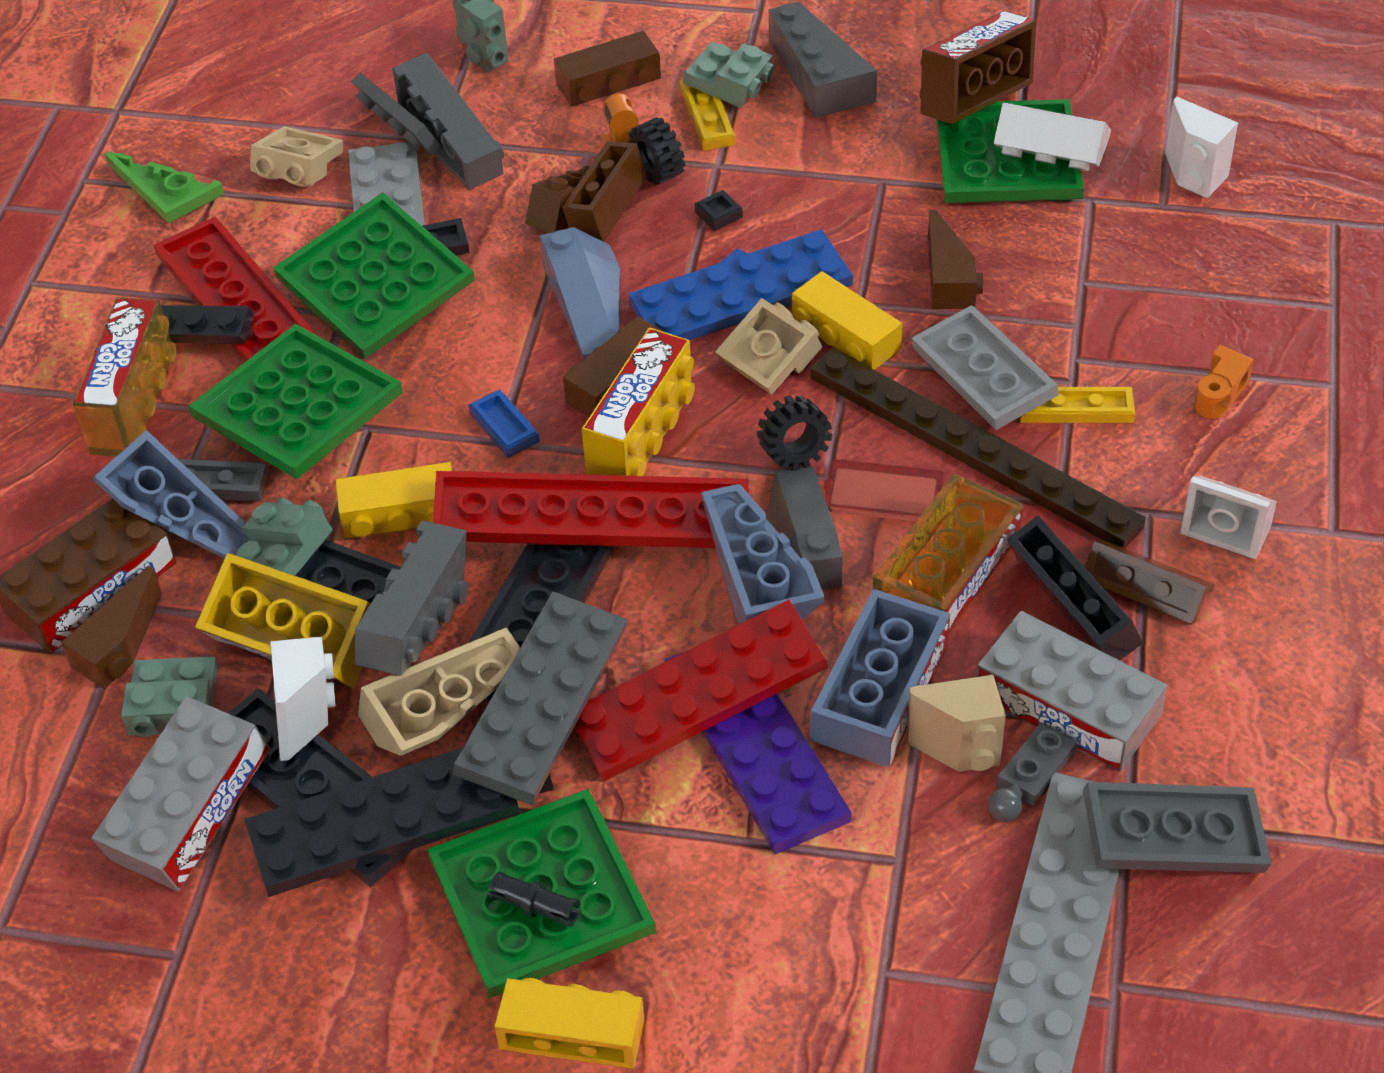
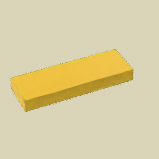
[679,79,735,151]
[1020,387,1135,423]

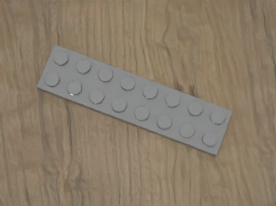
[974,772,1120,1073]

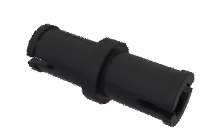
[488,871,581,928]

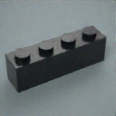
[1007,515,1143,661]

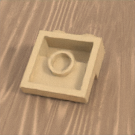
[250,126,343,187]
[715,298,822,395]

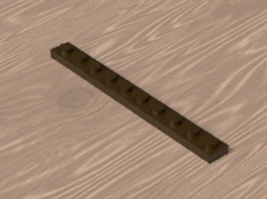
[810,348,1146,548]

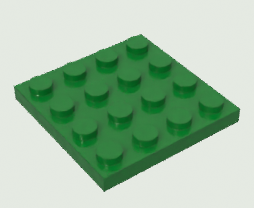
[936,99,1084,203]
[273,192,475,359]
[188,324,403,479]
[427,788,656,999]

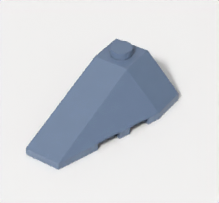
[540,227,621,360]
[92,430,249,559]
[702,484,824,625]

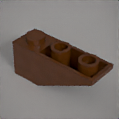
[525,165,590,233]

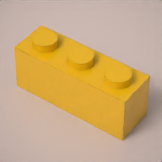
[792,271,903,370]
[336,462,452,539]
[495,978,644,1069]

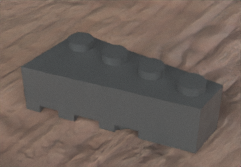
[769,2,877,118]
[392,53,504,190]
[355,520,469,676]

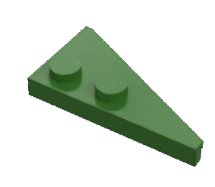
[105,151,224,224]

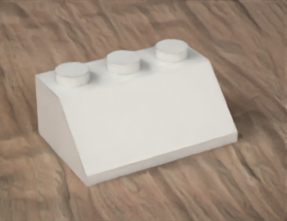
[994,103,1111,171]

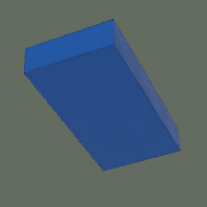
[468,389,540,458]

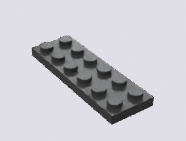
[453,592,628,805]

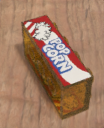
[73,297,176,457]
[873,473,1024,631]

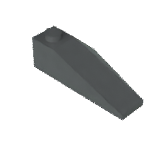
[766,466,843,590]

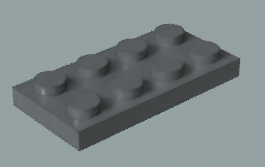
[1083,782,1271,873]

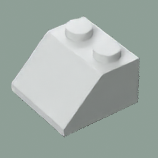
[1165,97,1238,198]
[1180,476,1277,559]
[270,637,335,761]

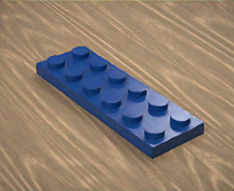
[629,229,853,340]

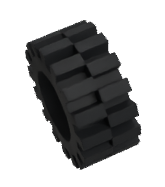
[629,117,685,185]
[757,395,832,470]

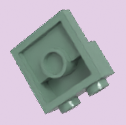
[452,0,509,72]
[683,41,775,108]
[236,498,333,576]
[121,656,218,737]

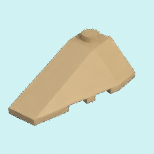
[358,628,520,756]

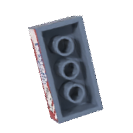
[810,589,950,768]

